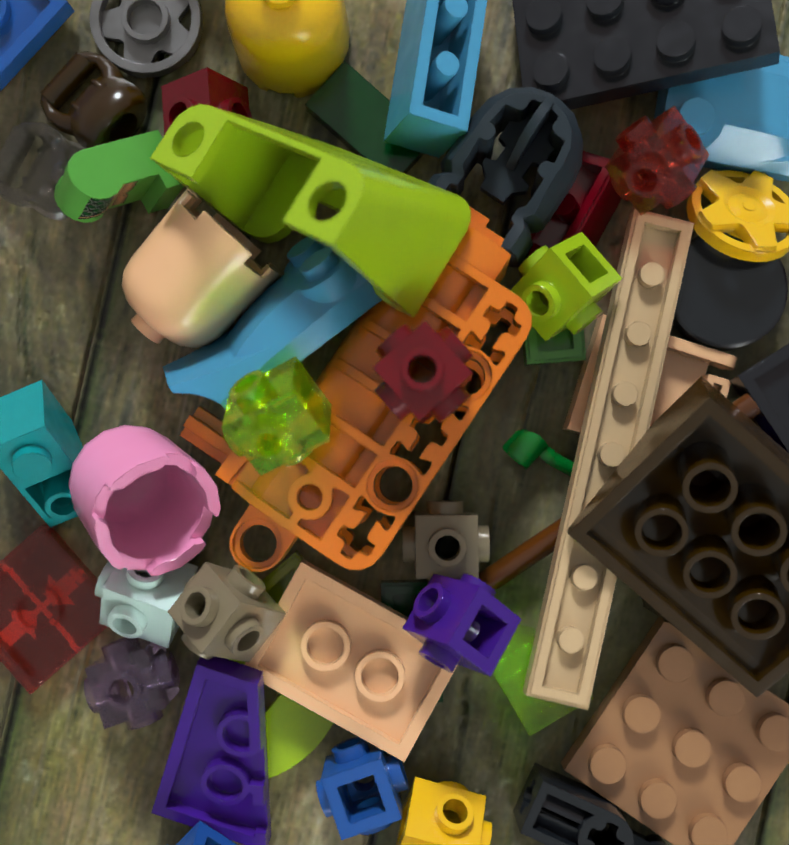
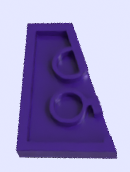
[151,656,271,845]

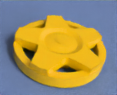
[686,170,789,262]

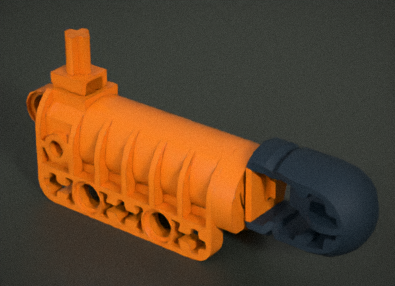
[180,87,583,572]

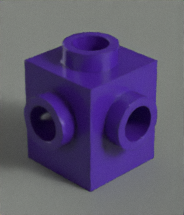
[402,573,522,677]

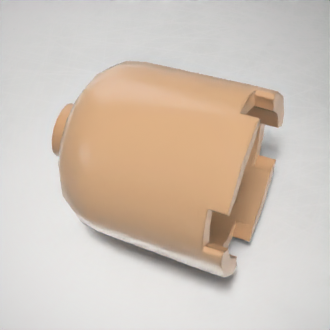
[122,189,281,348]

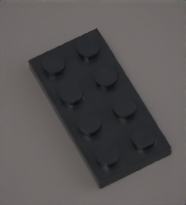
[512,0,780,110]

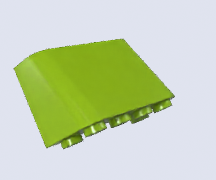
[150,104,471,318]

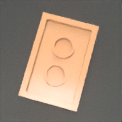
[244,559,458,762]

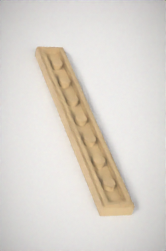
[522,208,694,710]

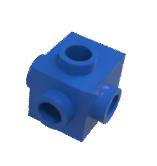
[316,737,409,840]

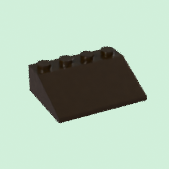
[568,376,789,698]

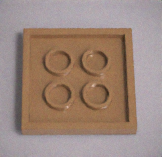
[561,616,789,845]

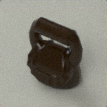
[40,51,148,149]

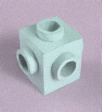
[95,561,198,648]

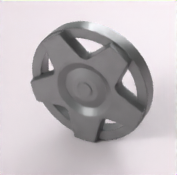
[90,0,203,79]

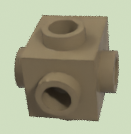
[402,500,490,583]
[168,562,286,662]

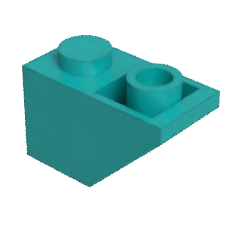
[0,380,83,528]

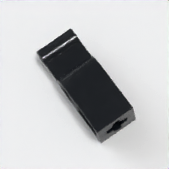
[513,763,667,845]

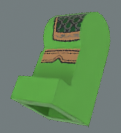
[54,130,184,223]

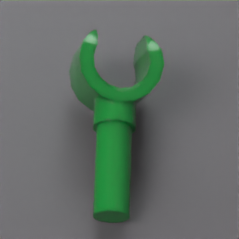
[502,429,574,477]

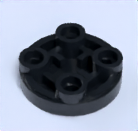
[672,233,788,351]

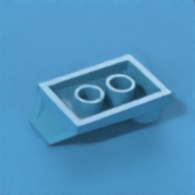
[647,55,789,182]
[163,237,382,415]

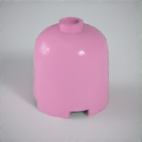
[68,425,221,576]

